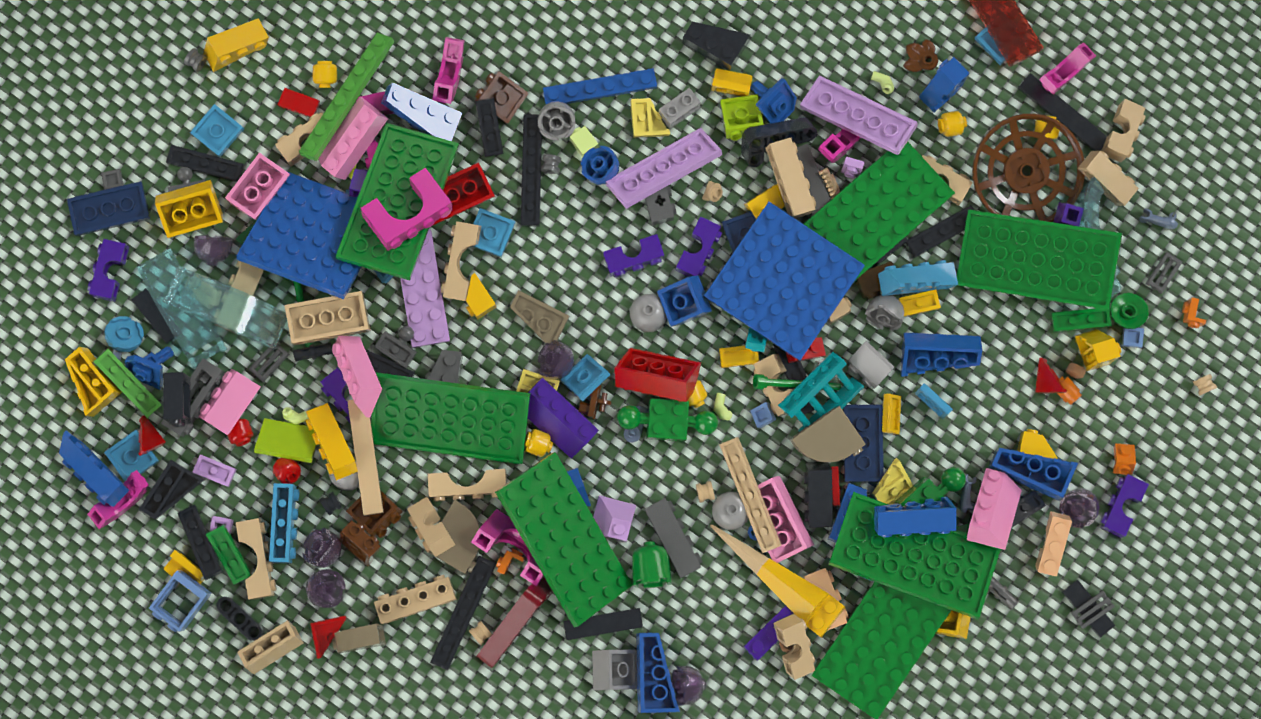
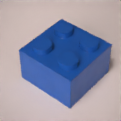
[657,276,712,327]

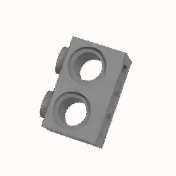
[659,87,701,129]

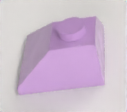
[593,495,636,543]

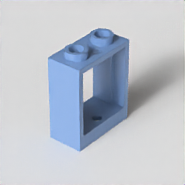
[149,570,212,632]

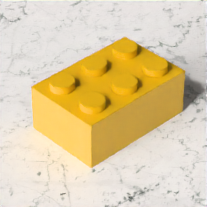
[155,180,223,238]

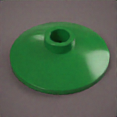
[1110,293,1149,329]

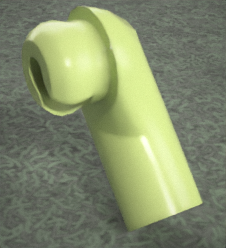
[871,71,894,94]
[714,393,732,421]
[282,407,308,424]

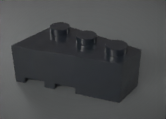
[682,21,751,71]
[139,460,205,520]
[804,462,833,528]

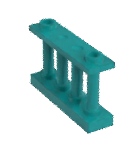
[778,352,864,432]

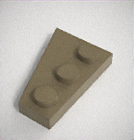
[510,290,570,350]

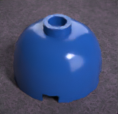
[581,146,620,185]

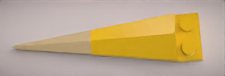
[711,525,846,638]

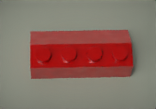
[432,162,495,226]
[614,348,701,402]

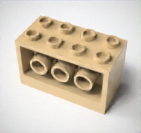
[284,291,371,345]

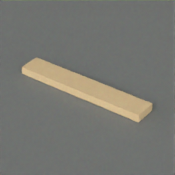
[348,400,384,516]
[719,437,782,553]

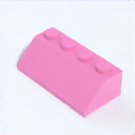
[318,96,388,180]
[332,336,382,418]
[967,468,1022,550]
[758,476,814,563]

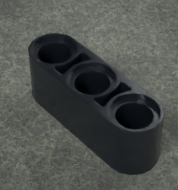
[216,597,265,641]

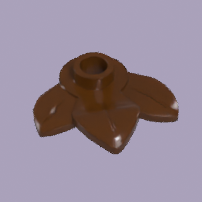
[903,39,938,72]

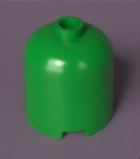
[632,542,672,588]

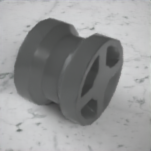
[184,48,208,72]
[541,154,561,174]

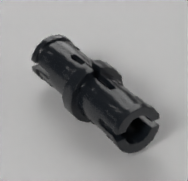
[293,342,333,362]

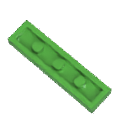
[93,348,161,418]

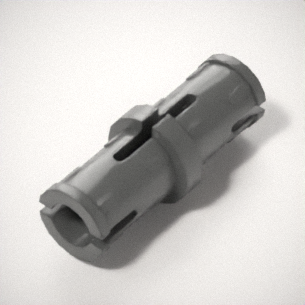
[989,576,1019,610]

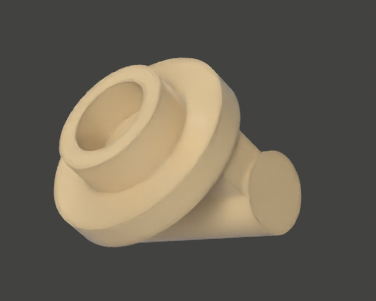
[702,181,723,202]

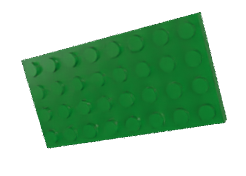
[336,123,459,281]
[804,141,955,282]
[957,210,1122,310]
[371,373,530,464]
[495,452,633,627]
[828,492,1001,620]
[811,582,951,719]

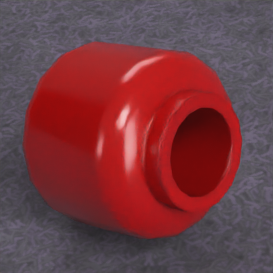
[227,418,253,447]
[272,458,301,484]

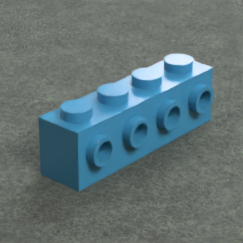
[269,483,299,563]

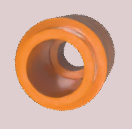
[1057,376,1082,405]

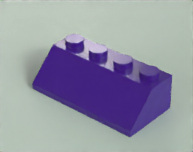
[528,378,599,459]

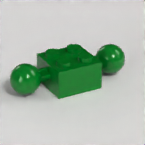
[617,399,718,442]
[895,467,966,507]

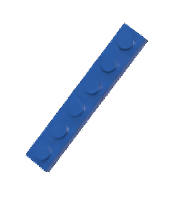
[543,68,657,104]

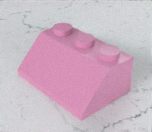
[225,153,290,220]
[199,369,260,435]

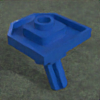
[750,78,797,124]
[125,347,174,390]

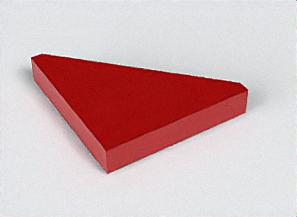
[1035,358,1067,394]
[138,415,166,456]
[310,615,347,659]

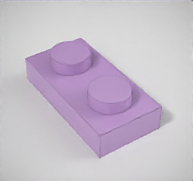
[841,157,864,178]
[193,455,237,487]

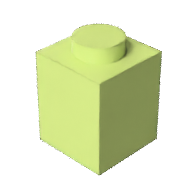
[570,126,599,158]

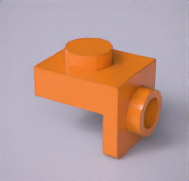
[1182,297,1206,328]
[1113,443,1136,475]
[496,549,525,575]

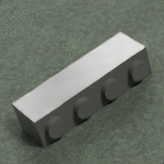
[796,144,831,220]
[645,498,702,579]

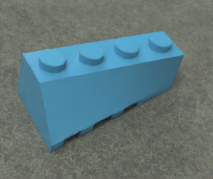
[878,260,958,296]

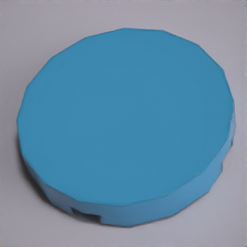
[104,316,144,352]

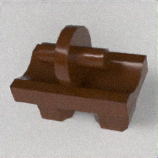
[579,385,612,419]

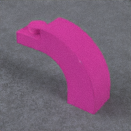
[432,37,465,104]
[1039,42,1096,94]
[818,129,861,163]
[87,470,149,529]

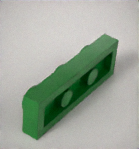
[1051,308,1112,332]
[206,524,252,585]

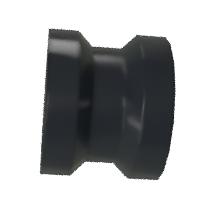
[319,491,343,516]

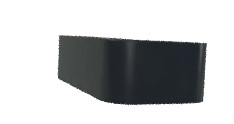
[741,117,818,168]

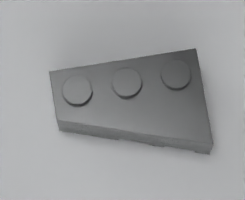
[428,350,463,384]

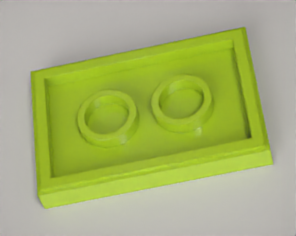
[254,418,317,463]

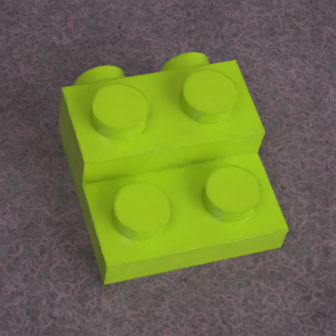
[720,94,764,141]

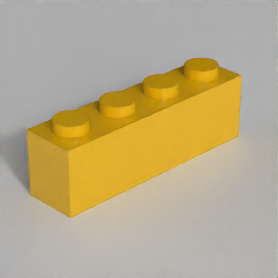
[305,403,358,481]

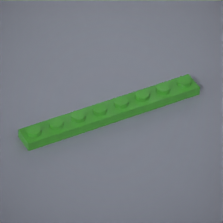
[299,33,394,161]

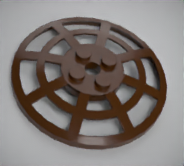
[972,113,1085,222]

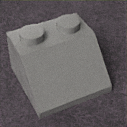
[847,341,894,389]
[592,650,637,690]

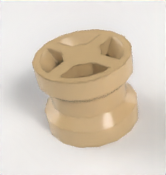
[1193,374,1217,396]
[696,481,715,503]
[469,620,492,645]

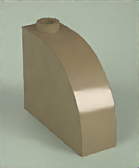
[789,406,866,462]
[425,500,480,574]
[332,624,386,654]

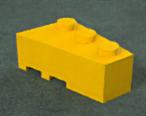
[204,18,269,72]
[1075,329,1121,371]
[65,347,122,417]

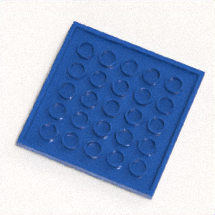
[236,172,361,299]
[704,202,865,361]

